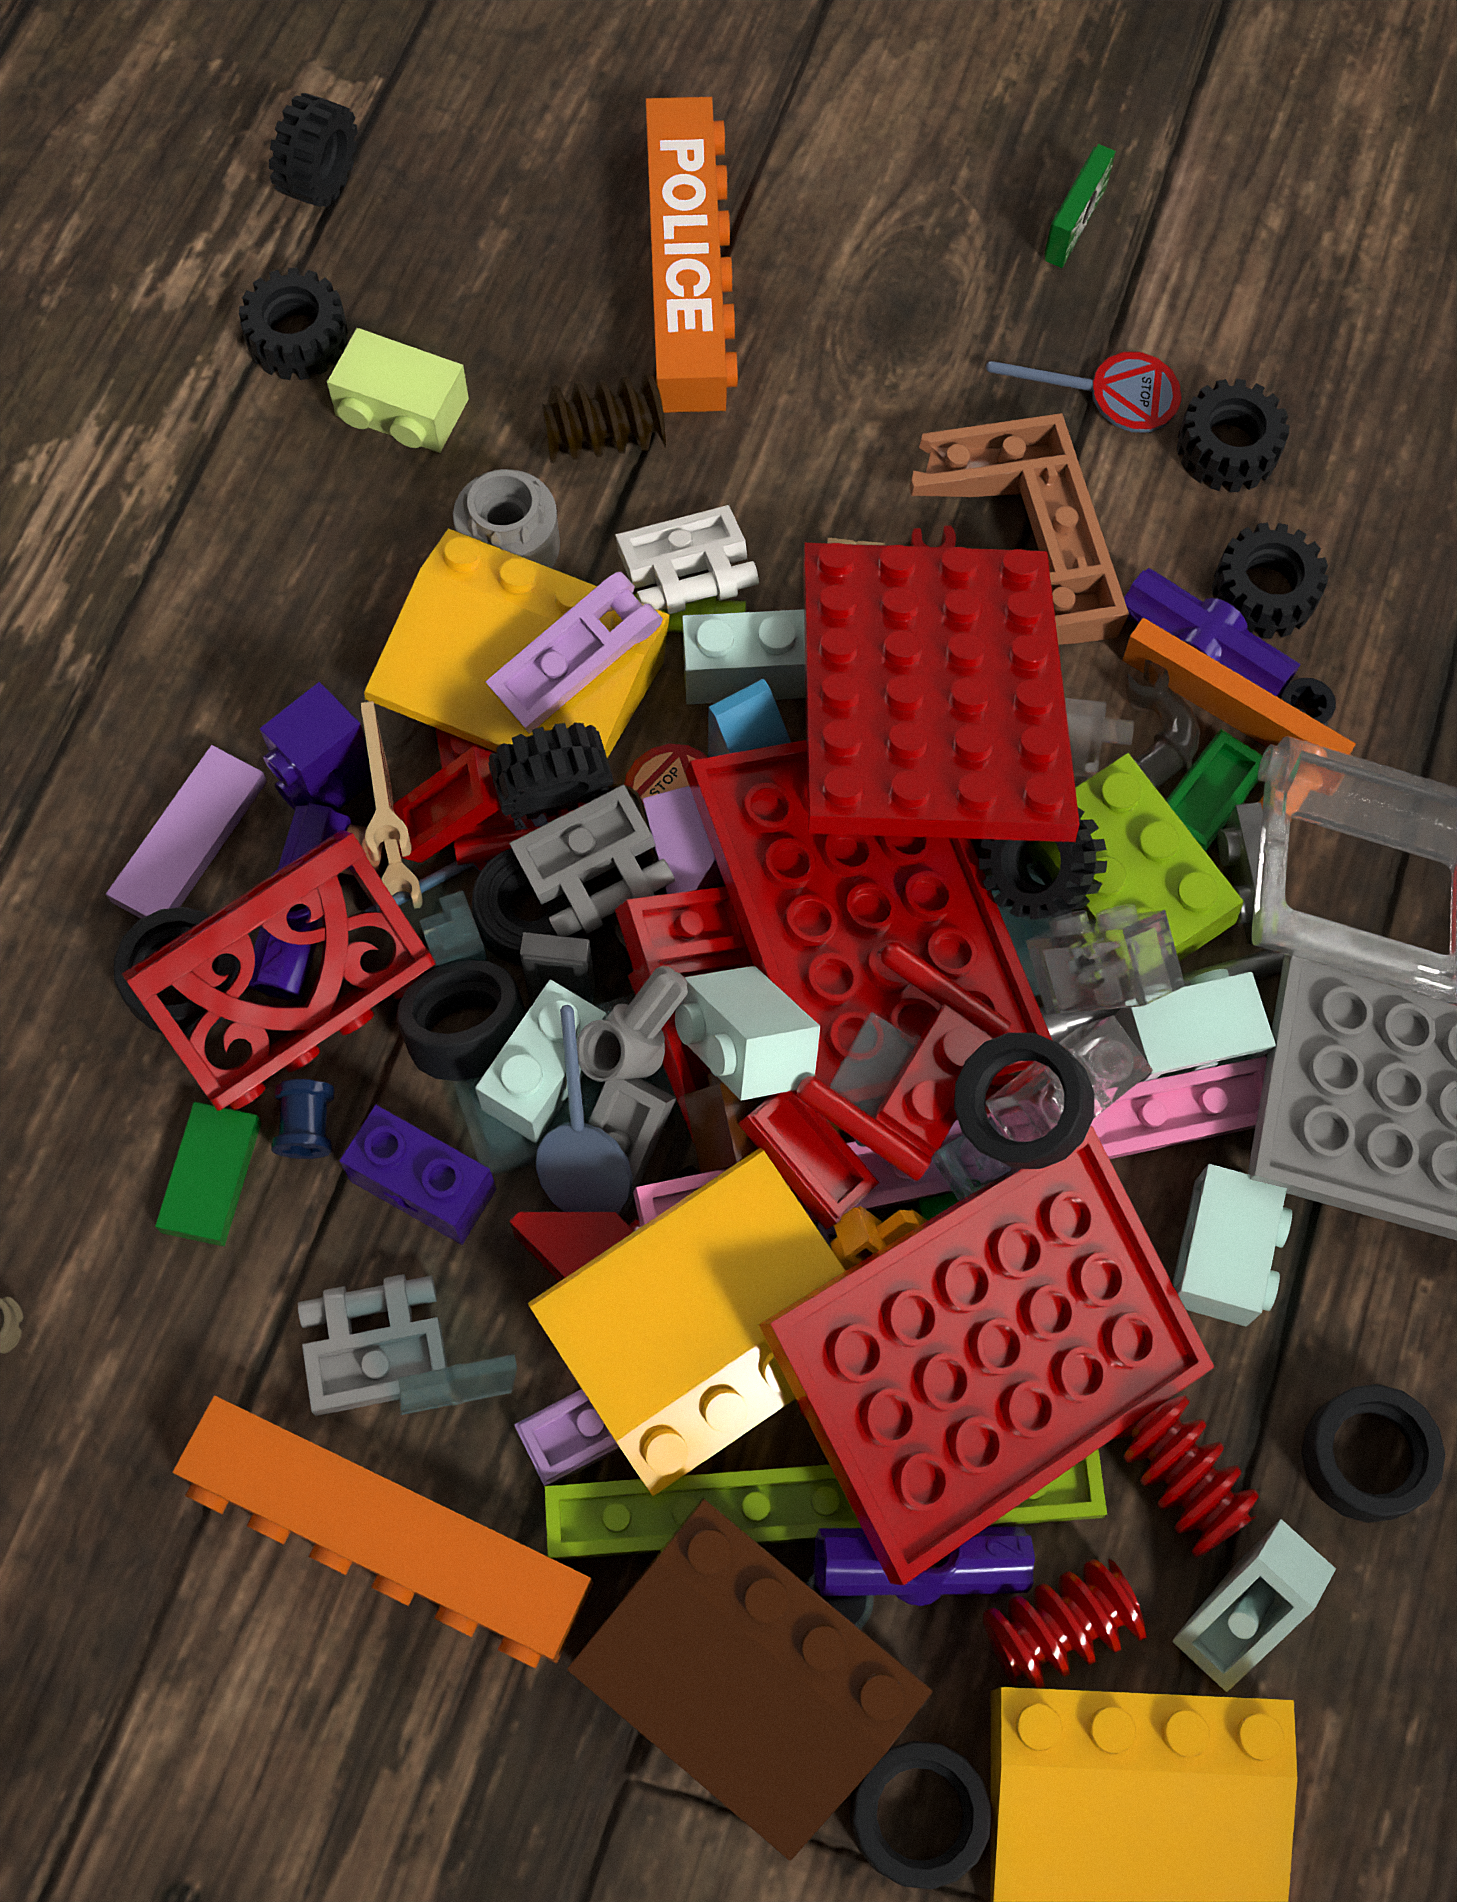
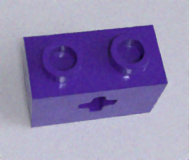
[259,682,372,812]
[339,1105,497,1245]

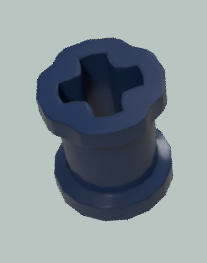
[271,1079,335,1159]

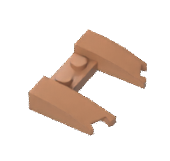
[909,413,1129,645]

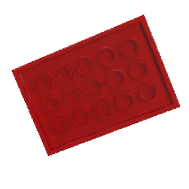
[803,543,1080,842]
[685,740,1053,1114]
[758,1126,1214,1585]

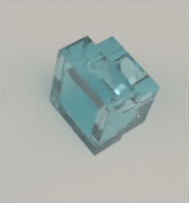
[419,890,487,968]
[931,1116,1017,1201]

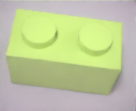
[327,328,469,453]

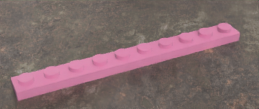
[633,1056,1267,1227]

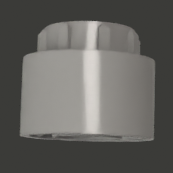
[453,469,560,569]

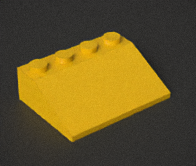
[364,528,670,758]
[528,1147,846,1496]
[990,1687,1297,1902]

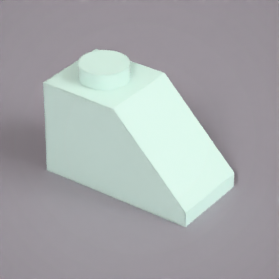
[1172,1519,1336,1692]

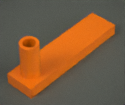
[1122,618,1356,828]

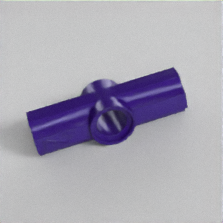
[1124,568,1301,698]
[247,803,352,1001]
[813,1527,1035,1606]

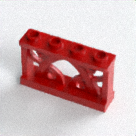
[121,830,436,1111]

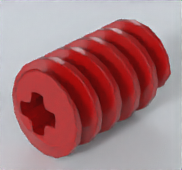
[1114,1395,1259,1558]
[983,1558,1147,1689]

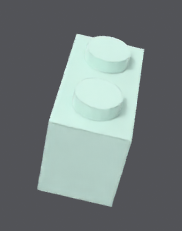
[683,609,806,704]
[675,966,820,1100]
[1113,969,1276,1084]
[475,979,607,1144]
[1172,1164,1292,1327]

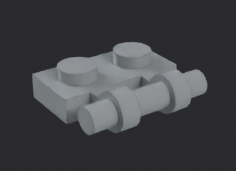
[509,785,675,937]
[298,1274,451,1416]

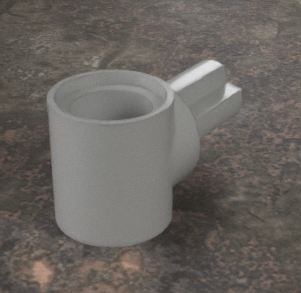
[577,965,688,1082]

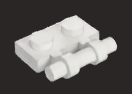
[615,505,759,614]

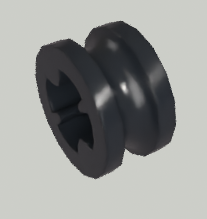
[1280,678,1336,726]

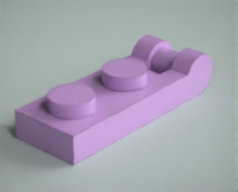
[485,572,663,734]

